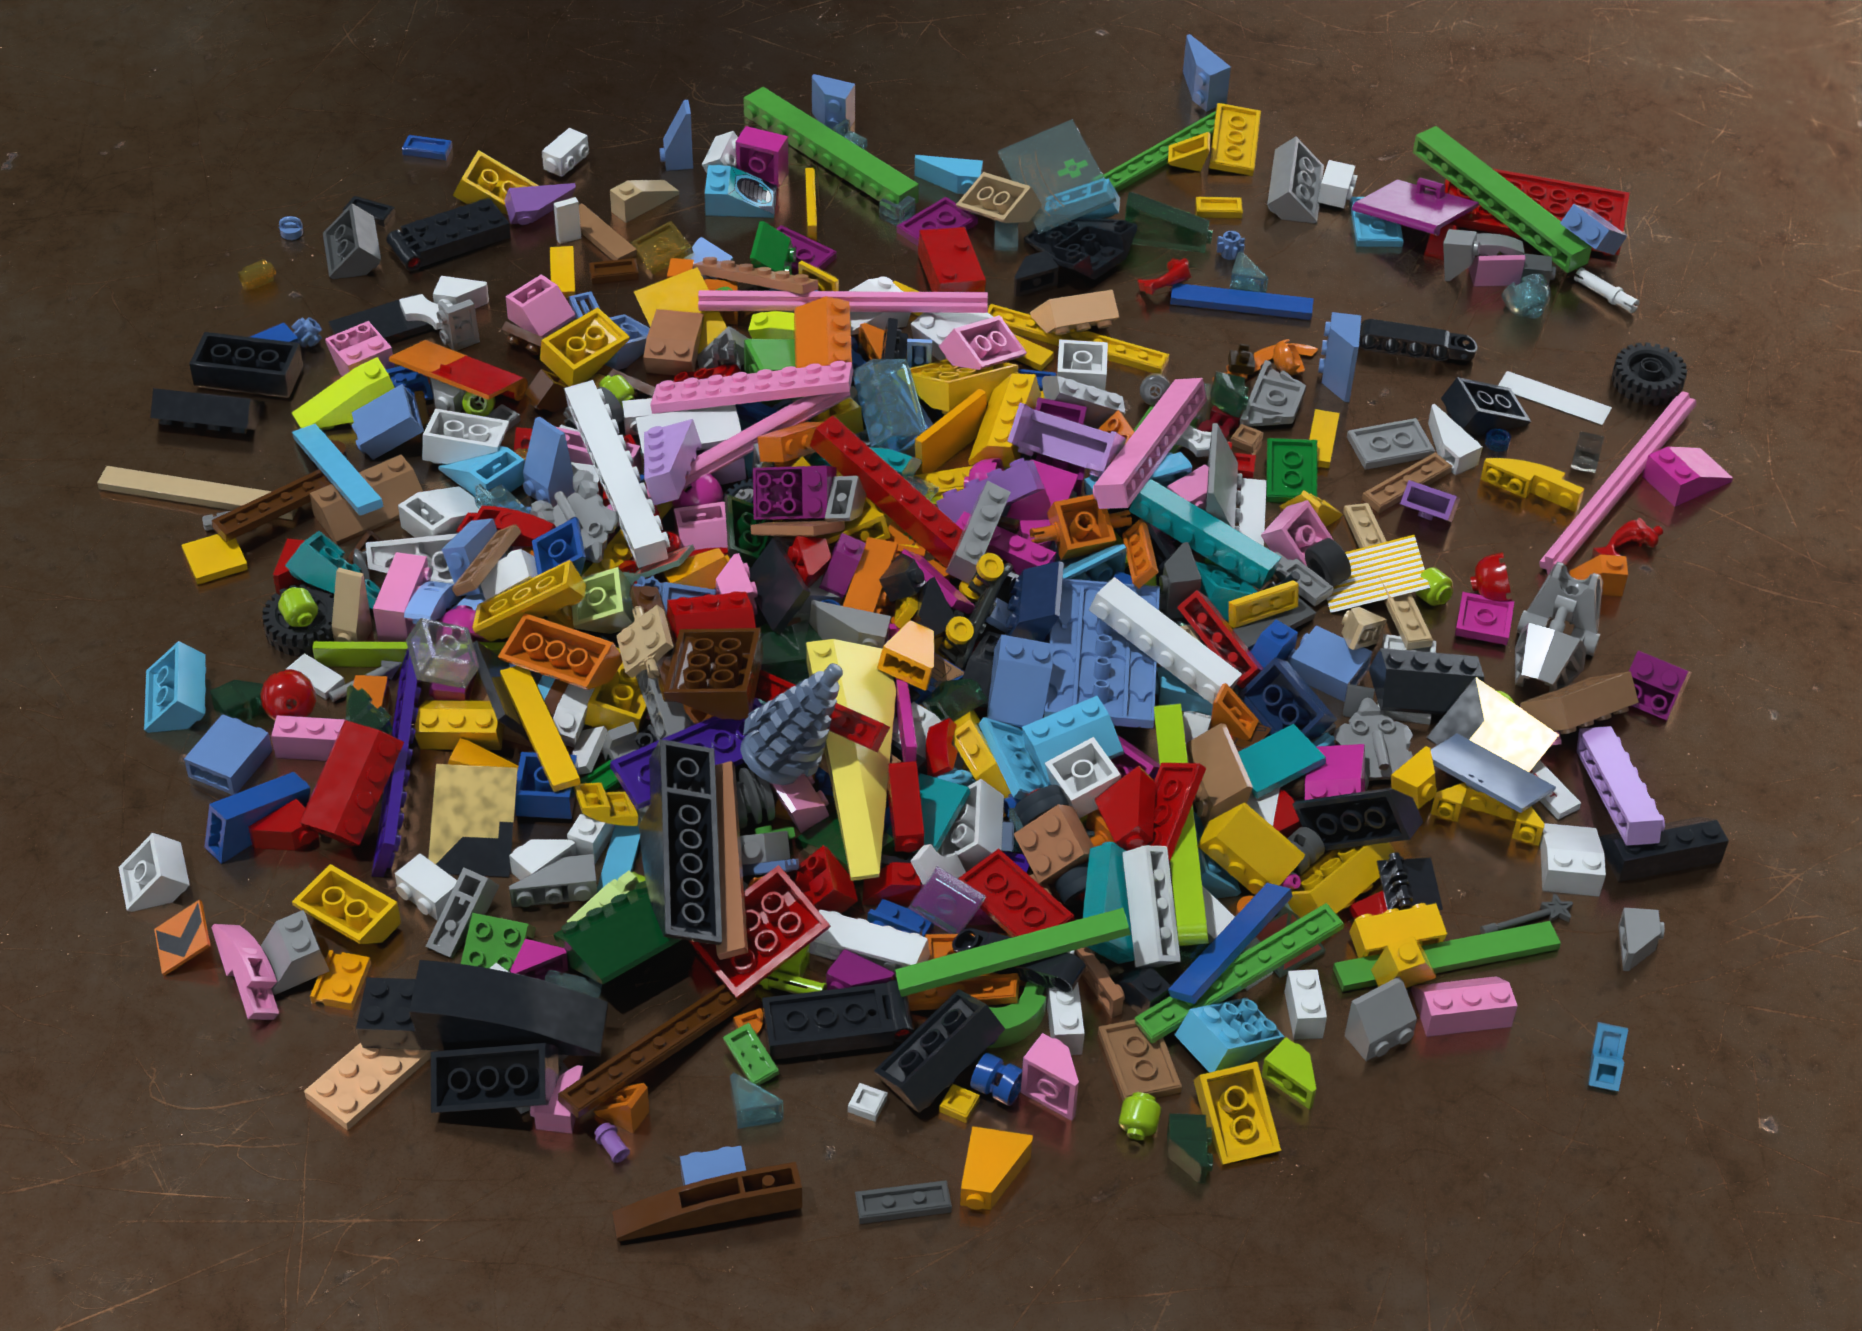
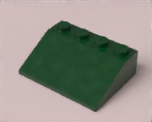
[553,881,681,984]

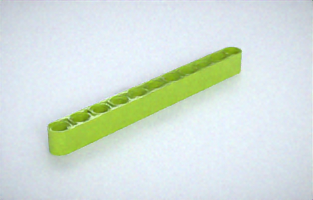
[1154,703,1208,946]

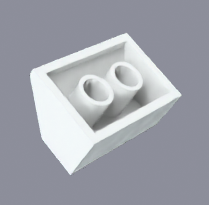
[938,779,1004,871]

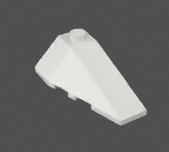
[366,533,458,584]

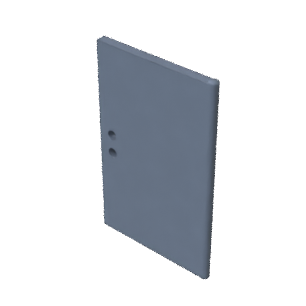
[1431,733,1556,813]

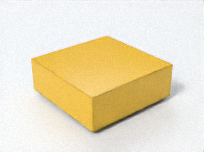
[939,1084,980,1123]

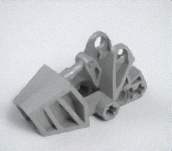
[1515,562,1603,692]

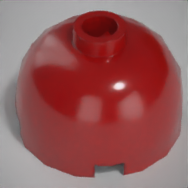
[1470,552,1512,601]
[260,669,317,721]

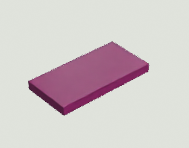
[1006,459,1078,549]

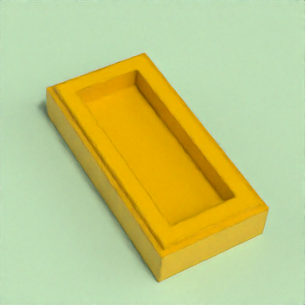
[1195,197,1243,219]

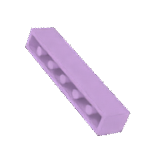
[1576,726,1665,845]

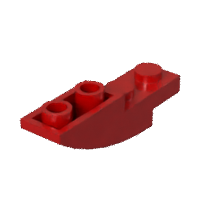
[456,506,556,546]

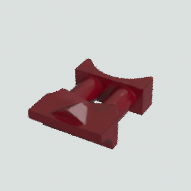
[1197,404,1242,442]

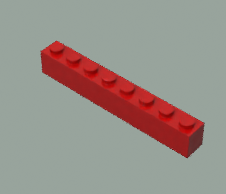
[810,415,963,568]

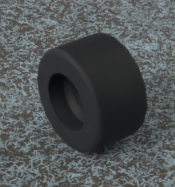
[1305,538,1351,587]

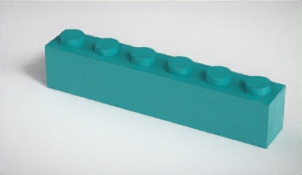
[1129,479,1282,590]

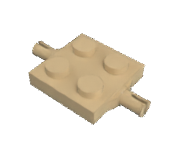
[616,605,673,678]

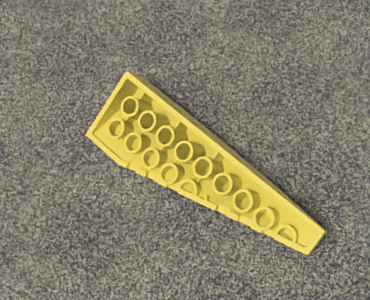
[806,639,896,881]

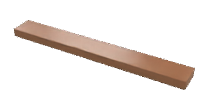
[715,761,748,960]

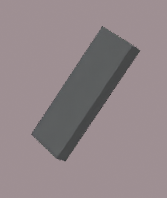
[855,1180,952,1224]

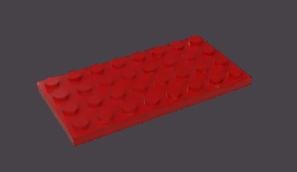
[1445,168,1630,255]

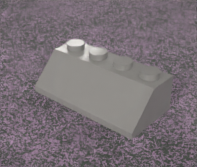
[1267,137,1324,223]

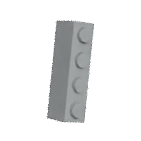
[946,481,1011,584]

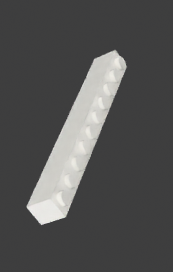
[564,380,670,568]

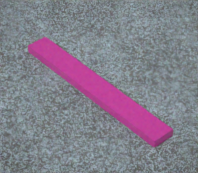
[888,624,917,762]

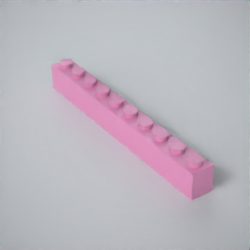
[1093,378,1207,509]

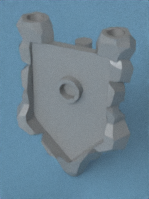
[530,470,618,564]
[1334,697,1413,791]

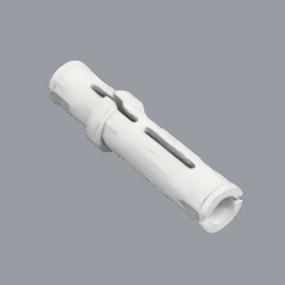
[1574,268,1640,313]

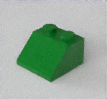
[750,221,797,289]

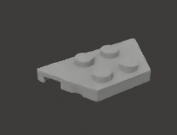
[1240,360,1306,427]

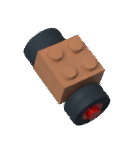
[1014,785,1094,906]

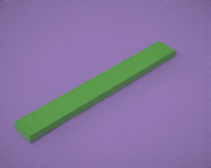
[1092,111,1216,192]
[1135,903,1344,1044]
[895,908,1131,997]
[1333,921,1561,992]

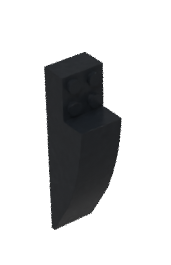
[640,739,722,945]
[356,960,608,1057]

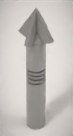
[328,661,402,702]

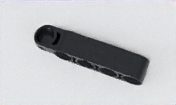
[1359,319,1478,361]
[952,928,1086,993]

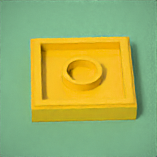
[182,534,248,585]

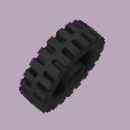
[1612,342,1687,406]
[262,584,334,656]

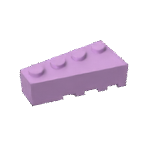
[644,419,702,505]

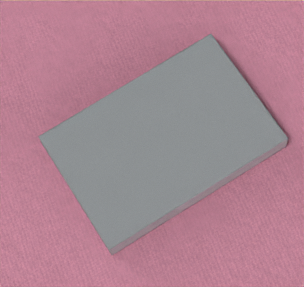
[1347,418,1435,470]

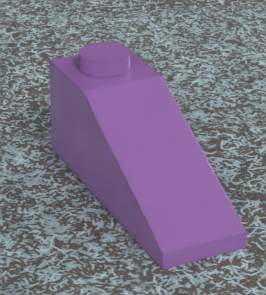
[504,183,576,225]

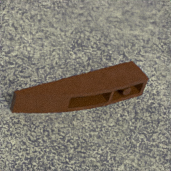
[612,1162,802,1242]

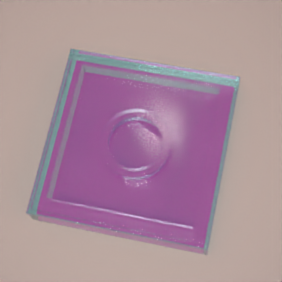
[909,866,986,934]

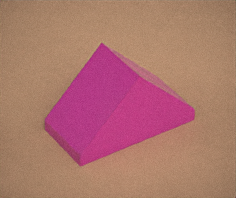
[510,939,568,980]

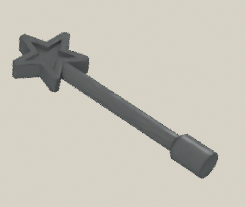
[1480,894,1573,934]

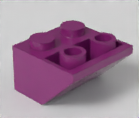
[1629,650,1692,720]

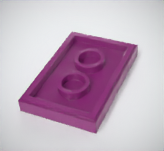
[897,197,978,246]
[777,225,837,275]

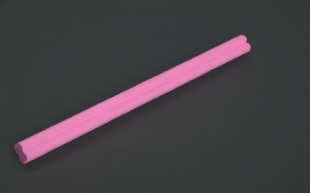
[698,290,988,313]
[607,392,851,528]
[1539,392,1696,575]

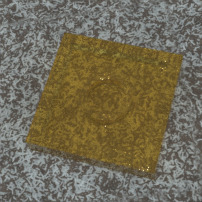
[631,221,694,274]

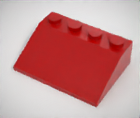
[689,865,831,1000]

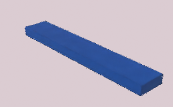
[1170,283,1314,320]
[1168,883,1293,1004]

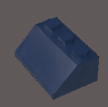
[1006,561,1064,642]
[1237,657,1337,741]

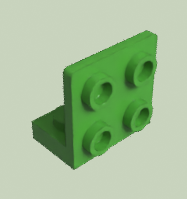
[461,913,536,972]

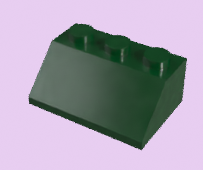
[724,494,774,570]

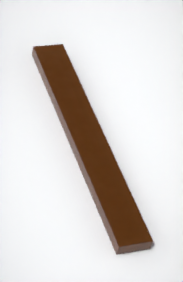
[558,984,756,1118]

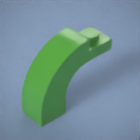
[987,982,1046,1048]

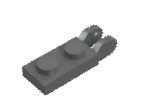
[712,338,742,372]

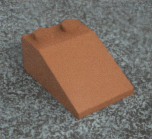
[643,309,704,376]

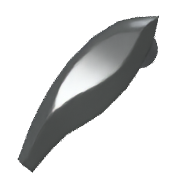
[353,548,371,580]

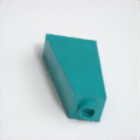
[1083,842,1135,964]

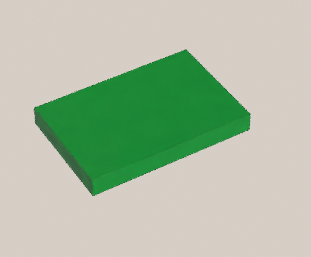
[1266,438,1317,503]

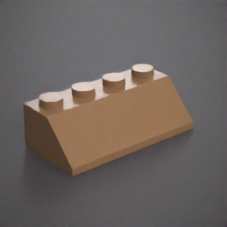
[310,455,423,545]
[1520,671,1639,734]
[1186,723,1253,829]

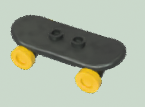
[934,553,1013,671]

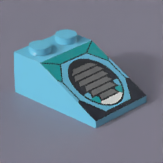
[705,165,777,218]

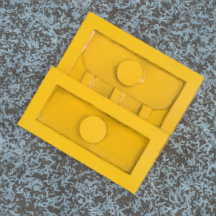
[574,783,638,826]

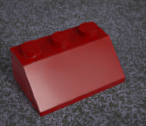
[667,591,756,642]

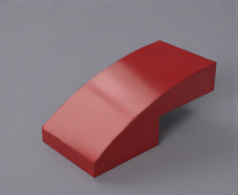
[926,718,958,778]

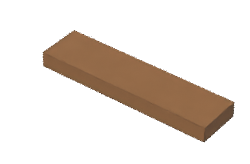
[579,203,637,260]
[1362,453,1453,513]
[452,525,521,596]

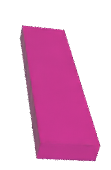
[901,549,975,614]

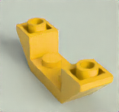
[951,704,1011,798]
[1431,782,1545,846]

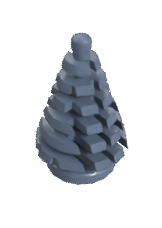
[740,663,843,785]

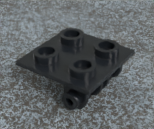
[1377,852,1443,911]

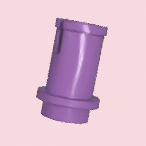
[595,1123,630,1163]

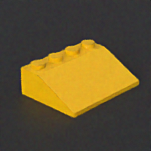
[897,359,1018,414]

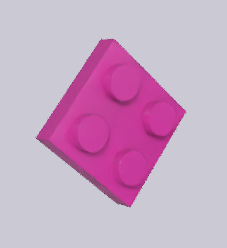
[1455,592,1515,645]

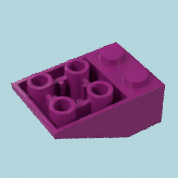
[753,466,837,520]

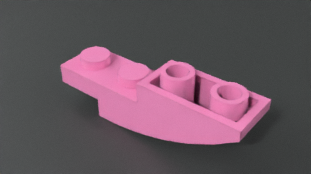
[211,924,279,1020]

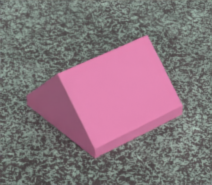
[1468,255,1525,286]

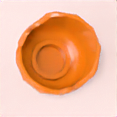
[1273,339,1305,376]

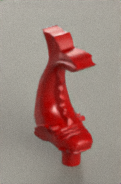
[1137,258,1192,295]
[1592,518,1663,557]

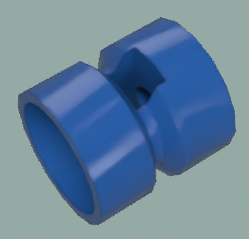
[970,1053,1022,1106]

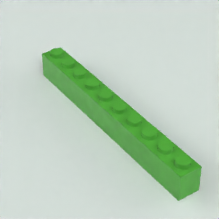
[744,87,919,214]
[1413,126,1592,273]

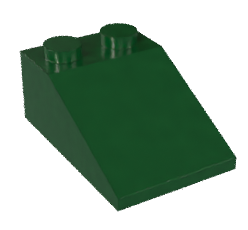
[795,810,894,889]

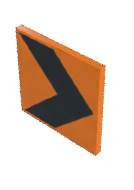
[154,900,210,976]

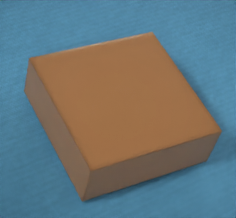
[1230,424,1264,453]

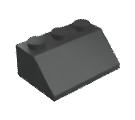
[323,203,381,279]

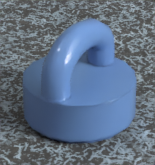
[279,216,304,240]

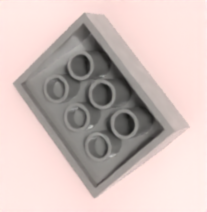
[1205,423,1242,531]

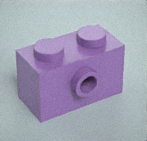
[1400,480,1460,522]

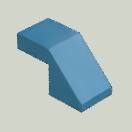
[1588,1022,1628,1091]

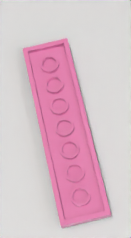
[650,361,853,414]

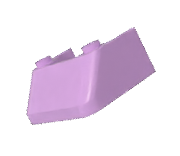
[1007,403,1126,478]

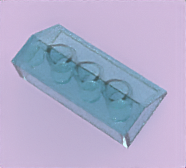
[853,359,926,453]

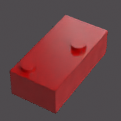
[918,227,986,292]

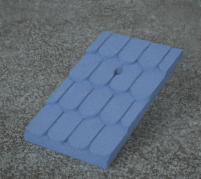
[1044,579,1160,729]

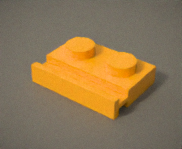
[310,950,371,1010]

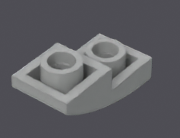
[1477,233,1524,256]

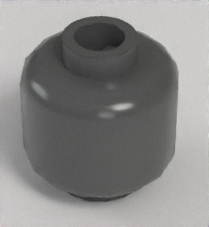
[1140,373,1171,406]

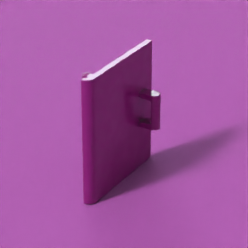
[1352,178,1479,236]

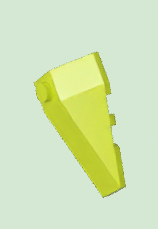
[748,311,852,339]
[292,357,395,431]

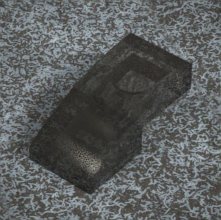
[1571,431,1605,473]

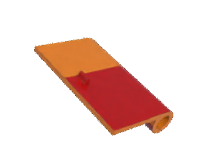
[389,340,528,401]

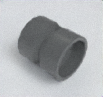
[1287,827,1325,876]

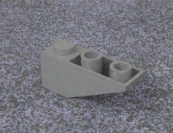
[509,854,597,907]

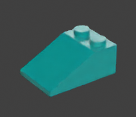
[1195,561,1258,622]

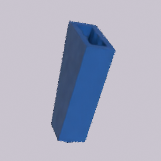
[205,772,311,863]

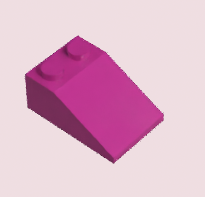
[1642,447,1733,507]
[1305,744,1365,800]

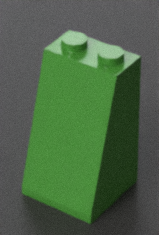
[744,339,803,406]

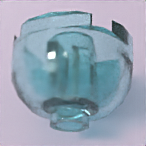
[1502,274,1551,319]

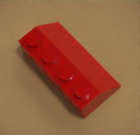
[299,720,404,846]

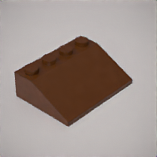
[663,628,764,720]

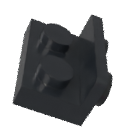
[879,318,908,374]

